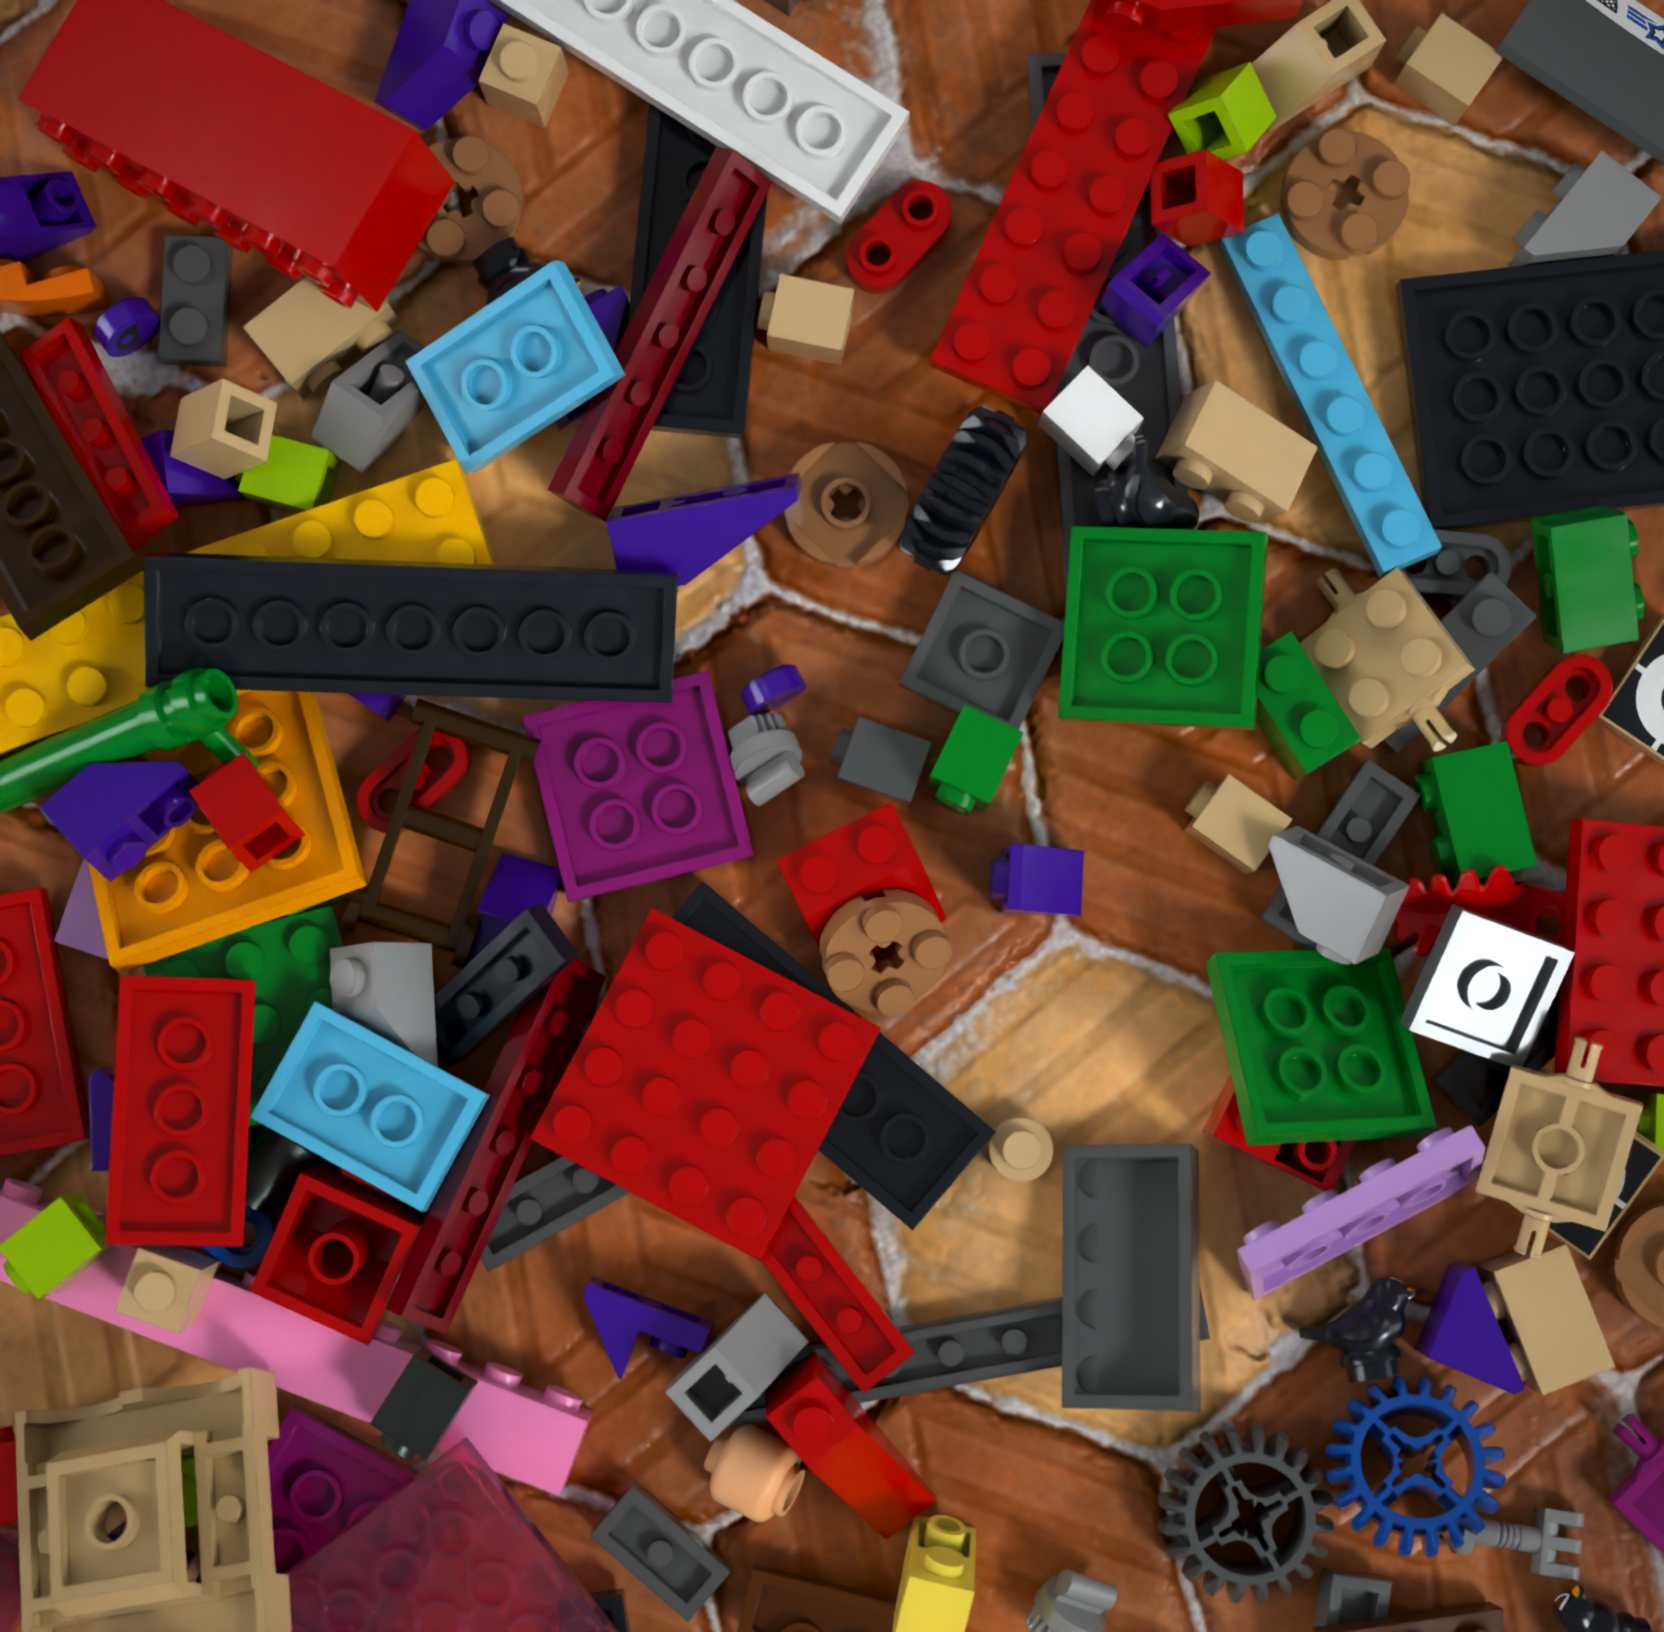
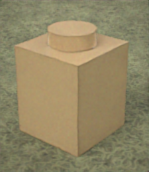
[1393,13,1503,126]
[478,23,569,129]
[758,274,855,365]
[170,378,277,479]
[1184,774,1292,874]
[115,1246,219,1334]

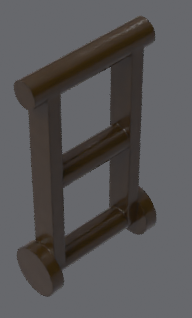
[340,698,541,969]

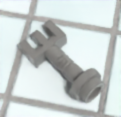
[1437,1507,1585,1581]

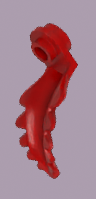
[1394,865,1566,957]

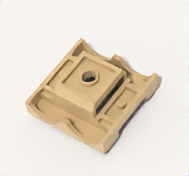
[15,1367,292,1632]

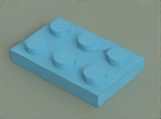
[405,261,626,473]
[250,1001,490,1212]

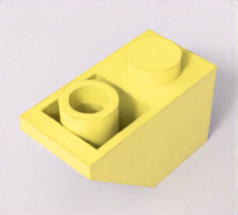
[893,1515,977,1632]

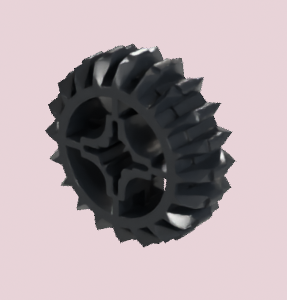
[900,404,1028,576]

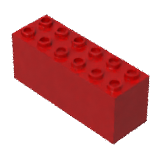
[18,0,455,312]

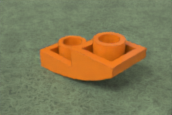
[0,259,111,317]

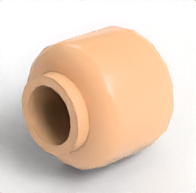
[704,1424,805,1523]

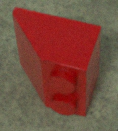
[775,802,947,956]
[250,1159,428,1345]

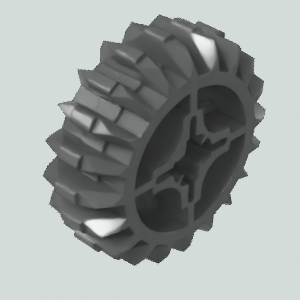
[1157,1423,1335,1603]

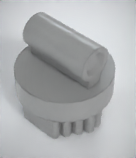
[727,712,805,806]
[1025,1569,1117,1632]

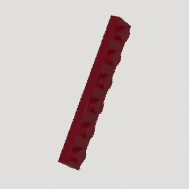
[547,146,772,522]
[385,959,606,1335]

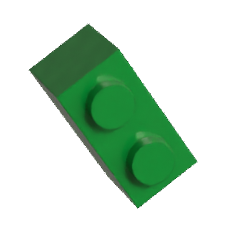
[1531,505,1645,653]
[1256,631,1362,780]
[926,704,1024,816]
[1414,741,1538,885]

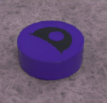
[94,297,160,357]
[740,664,807,716]

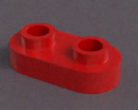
[846,181,952,294]
[1501,655,1613,767]
[356,728,470,833]

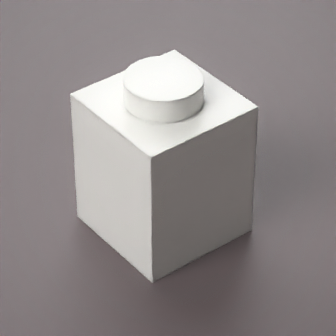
[1038,365,1144,477]

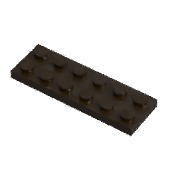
[0,329,144,641]

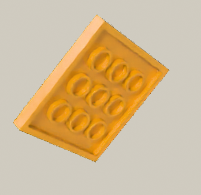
[88,690,367,974]

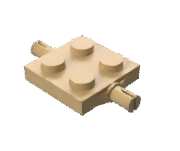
[1300,567,1475,751]
[1475,1037,1643,1258]

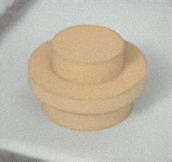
[989,1117,1053,1182]

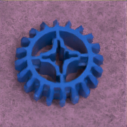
[1325,1376,1506,1557]

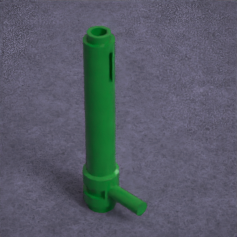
[0,668,259,814]

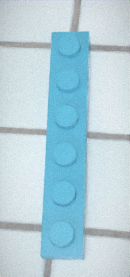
[1219,213,1442,578]

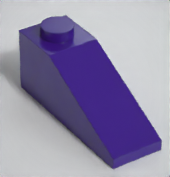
[606,473,802,592]

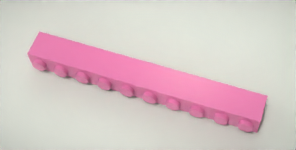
[0,1178,593,1496]

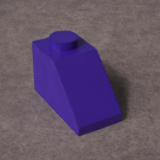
[374,0,508,130]

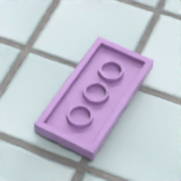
[1237,1125,1485,1301]

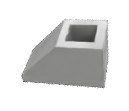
[1508,151,1662,267]
[665,1292,809,1442]

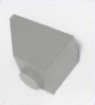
[311,330,427,473]
[1268,826,1410,964]
[330,942,438,1067]

